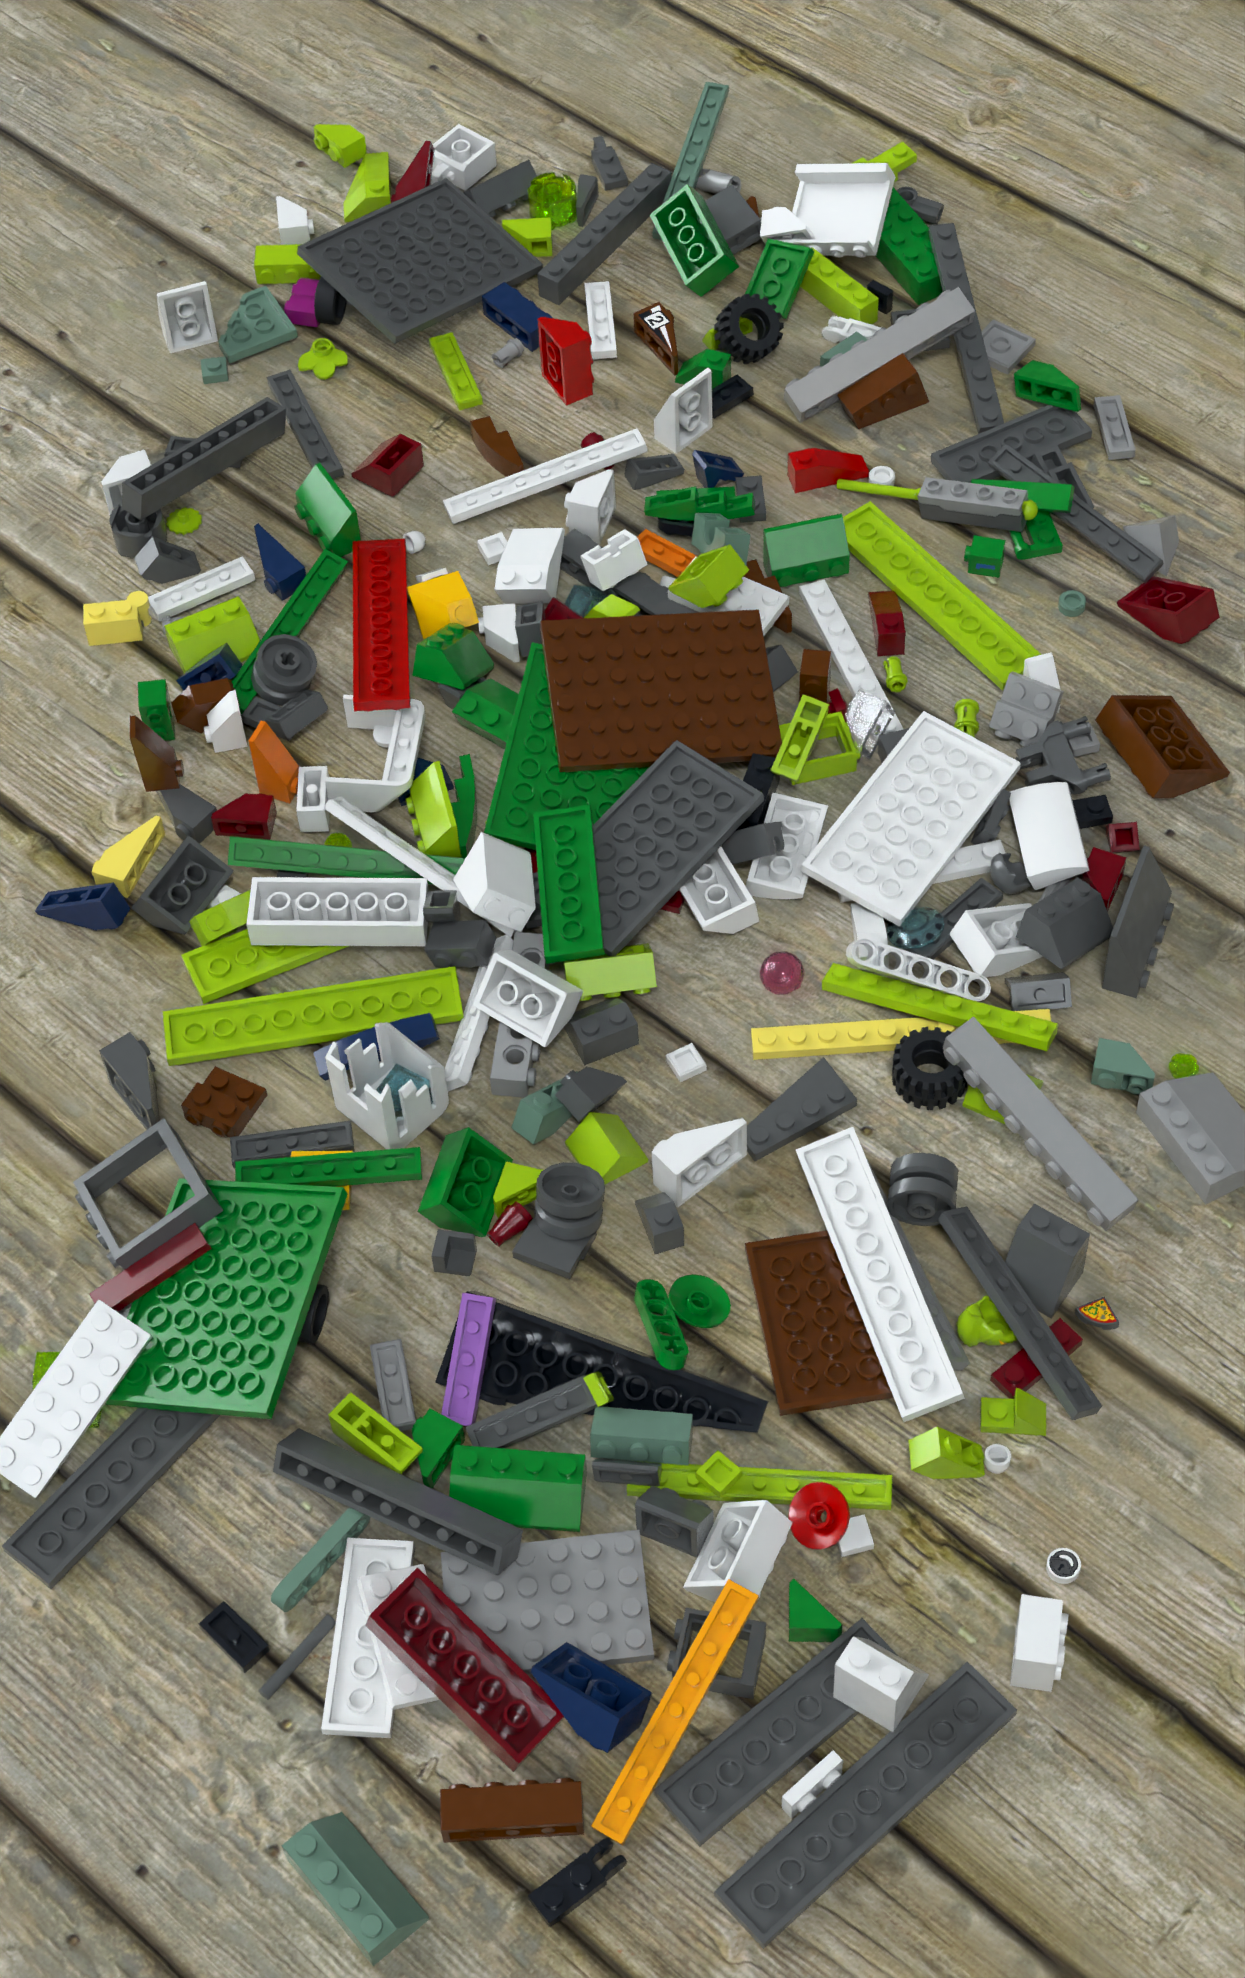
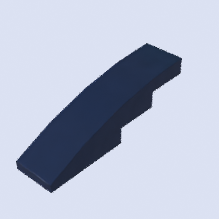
[313,1013,440,1081]

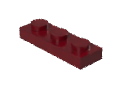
[990,1318,1083,1399]

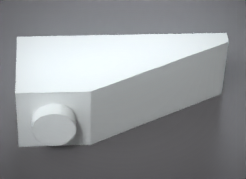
[850,903,889,976]

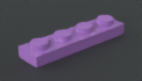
[442,1293,496,1426]

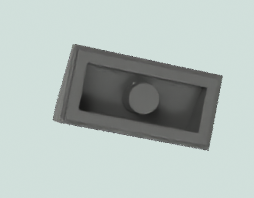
[265,689,328,739]
[592,1458,662,1487]

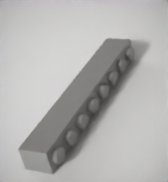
[784,287,975,423]
[943,1016,1139,1231]

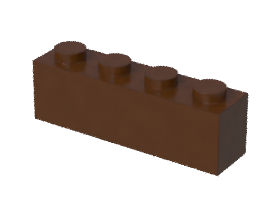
[440,1778,584,1843]

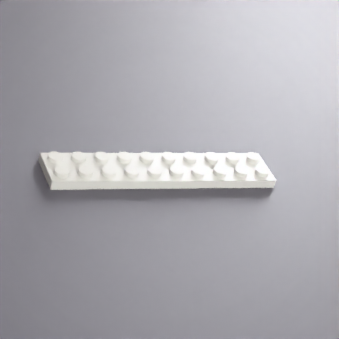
[796,1127,965,1422]

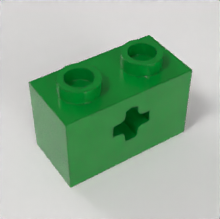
[138,679,175,741]

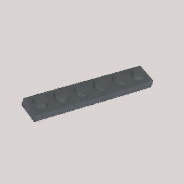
[267,370,344,479]

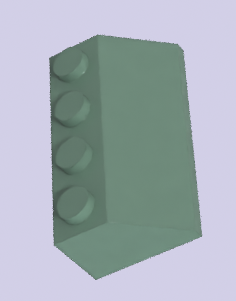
[282,1812,429,1966]

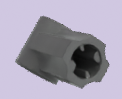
[897,186,944,225]

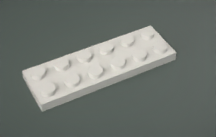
[0,1299,152,1499]
[321,1538,415,1738]

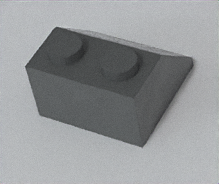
[564,997,639,1066]
[635,1486,714,1558]

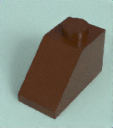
[171,678,238,734]

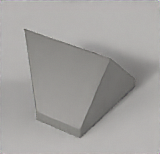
[1123,515,1179,576]

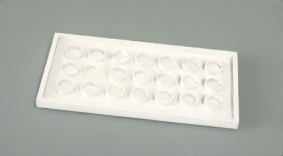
[801,711,1021,927]

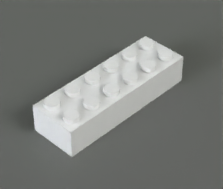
[247,877,429,946]

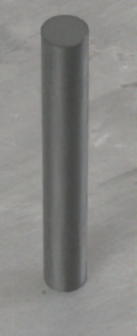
[258,1614,336,1700]

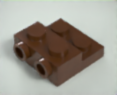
[181,1066,267,1138]

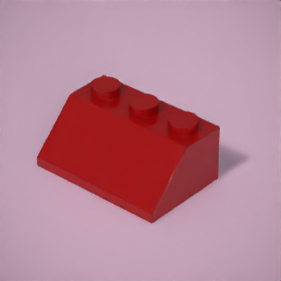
[537,317,594,406]

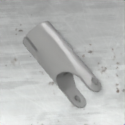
[695,168,741,194]

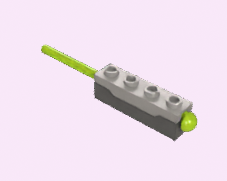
[837,477,1038,532]

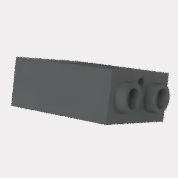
[667,1608,766,1699]

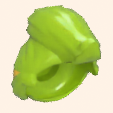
[956,1296,1017,1347]

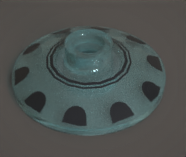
[886,907,945,949]

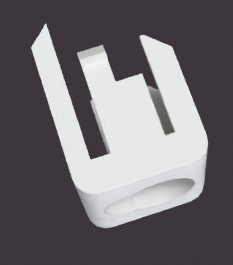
[325,1022,449,1149]

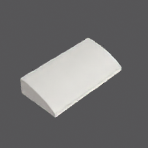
[1009,782,1090,890]
[746,793,828,899]

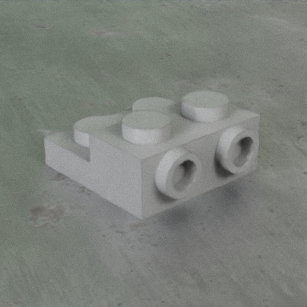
[989,672,1064,747]

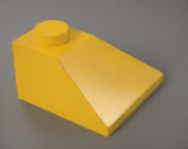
[407,571,479,639]

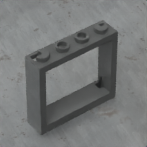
[73,1118,223,1270]

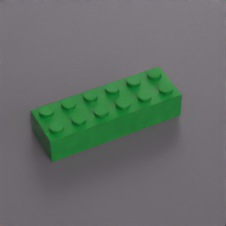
[876,187,943,305]

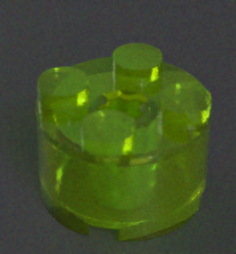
[528,172,577,230]

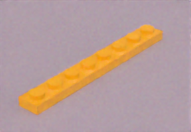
[591,1579,759,1846]

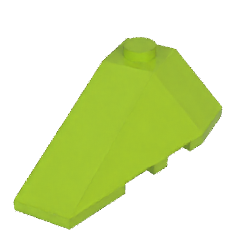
[343,152,391,223]

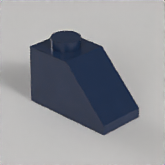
[176,643,243,691]

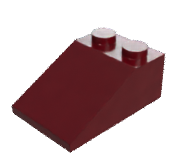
[1117,576,1220,644]

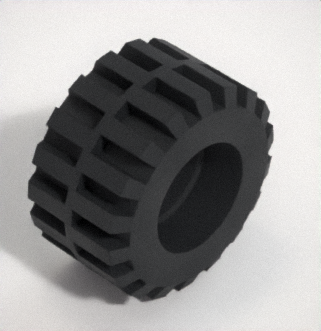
[714,294,784,364]
[892,1027,967,1110]

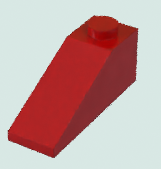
[787,448,869,493]

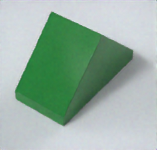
[789,1579,842,1642]

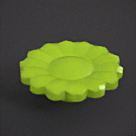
[166,507,202,535]

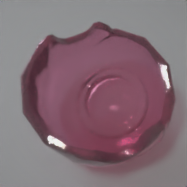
[760,951,805,995]

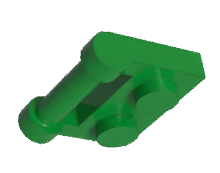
[1008,511,1063,560]

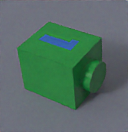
[964,535,1006,578]

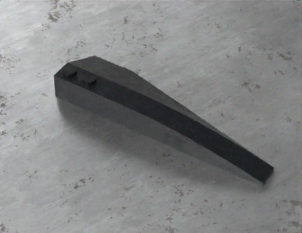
[435,1291,769,1433]

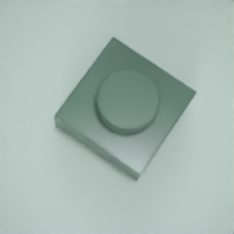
[201,356,229,384]

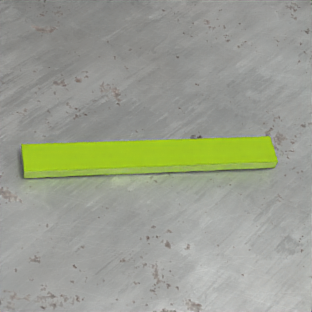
[627,1461,892,1510]

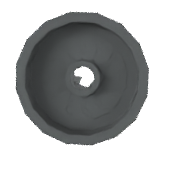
[251,634,317,706]
[887,1153,959,1226]
[534,1162,605,1240]

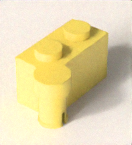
[83,591,151,646]

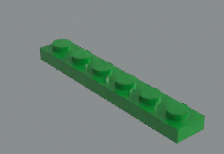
[235,1147,422,1187]

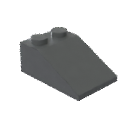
[99,1032,160,1130]

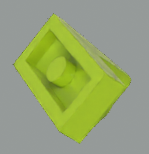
[980,1388,1046,1436]

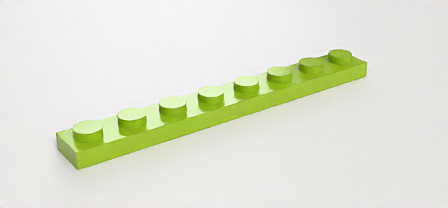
[822,963,1058,1051]

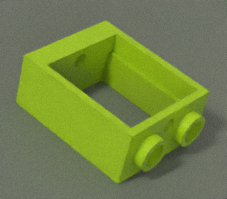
[779,712,861,785]

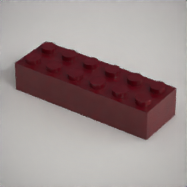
[365,1567,564,1772]

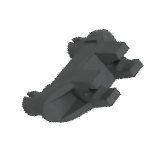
[1016,716,1111,794]

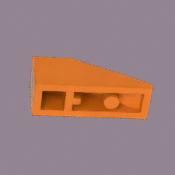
[248,720,299,804]

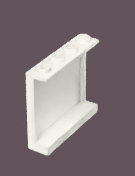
[778,163,895,257]

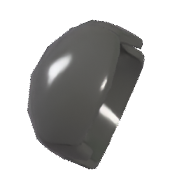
[990,853,1032,895]

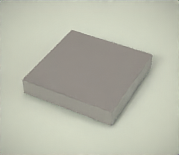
[981,319,1036,375]

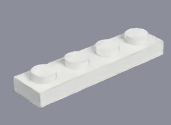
[584,281,617,359]
[148,556,255,622]

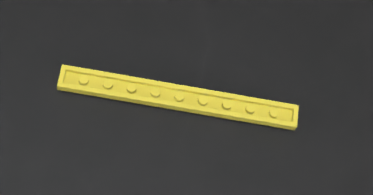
[751,1009,1052,1060]

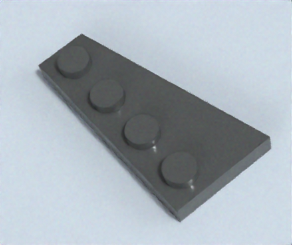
[747,1057,857,1161]

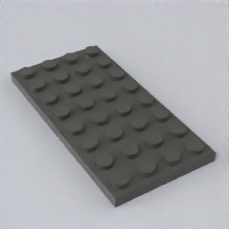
[534,740,764,956]

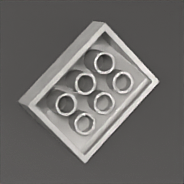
[1136,1072,1245,1205]

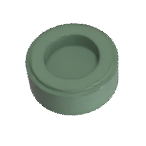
[1058,590,1086,617]

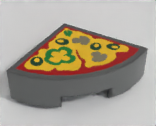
[1075,1297,1119,1330]

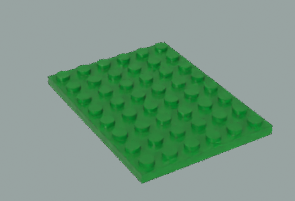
[484,642,649,850]
[105,1178,348,1419]

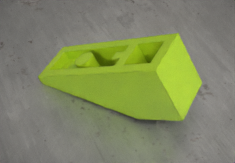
[771,694,829,782]
[189,890,251,946]
[328,1392,423,1474]

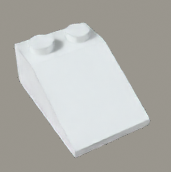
[157,281,218,353]
[654,368,712,454]
[494,528,565,604]
[950,903,1043,977]
[652,1118,747,1208]

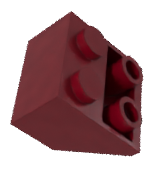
[351,434,424,497]

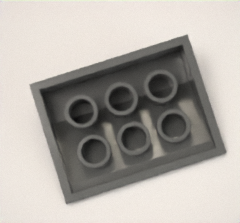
[1102,846,1174,998]

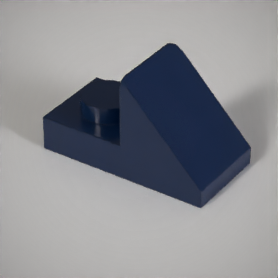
[692,450,744,488]

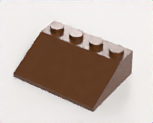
[1095,695,1230,798]

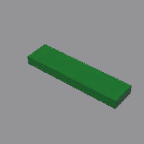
[971,479,1075,513]

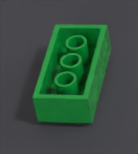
[650,184,739,297]

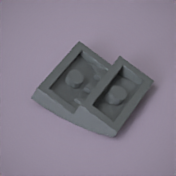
[512,1217,597,1279]

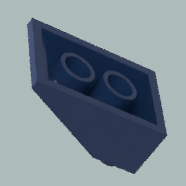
[531,1642,652,1753]

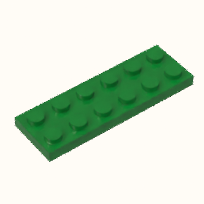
[533,804,605,964]

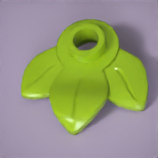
[298,338,348,380]

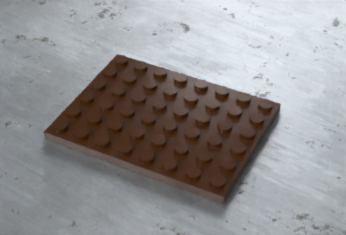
[539,609,782,772]

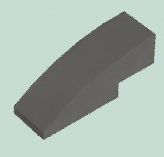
[1031,445,1095,508]
[423,890,461,922]

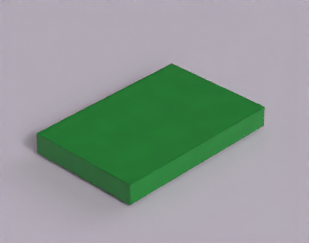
[745,238,814,319]

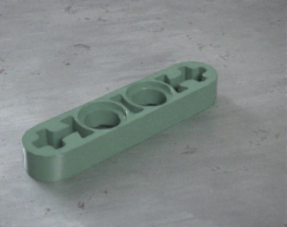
[271,1507,370,1612]

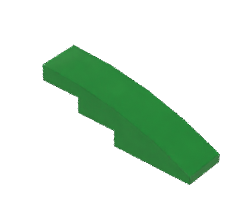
[644,486,755,521]
[451,754,477,858]

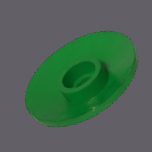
[669,1274,731,1328]

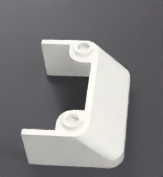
[325,695,425,812]

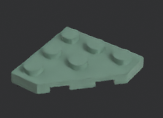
[218,286,298,363]

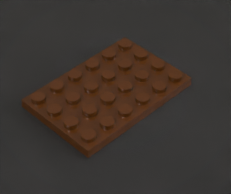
[745,1230,894,1416]

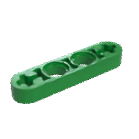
[634,1279,689,1370]

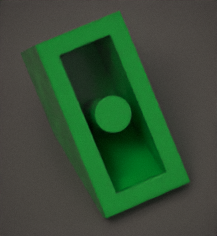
[675,349,731,389]
[411,1408,465,1489]

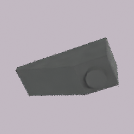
[156,784,217,844]

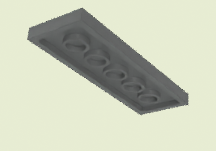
[931,405,1092,483]

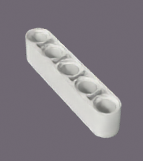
[846,938,991,1002]

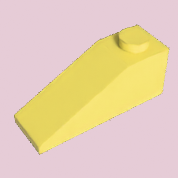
[92,816,165,898]

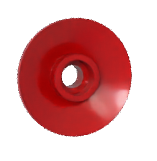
[788,1482,850,1550]

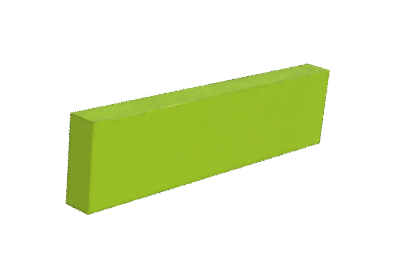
[429,332,483,411]

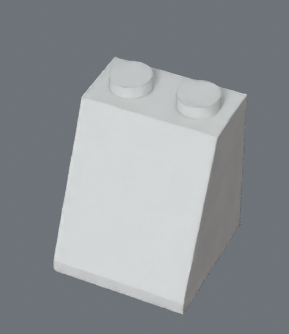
[453,832,536,932]
[833,1636,928,1732]

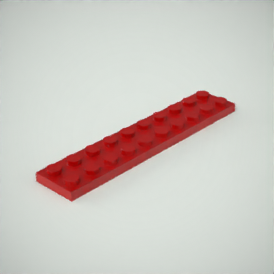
[353,538,410,712]

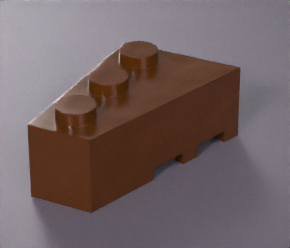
[837,353,929,430]

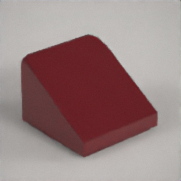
[1105,822,1140,853]

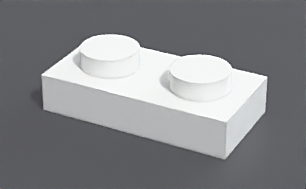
[782,1750,843,1819]

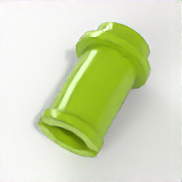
[883,656,908,692]

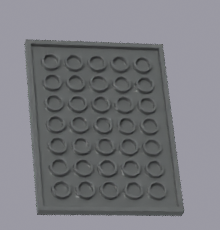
[297,178,543,344]

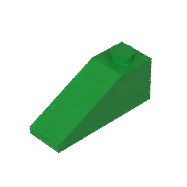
[1014,360,1081,412]

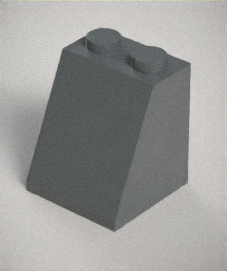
[1005,1204,1090,1319]

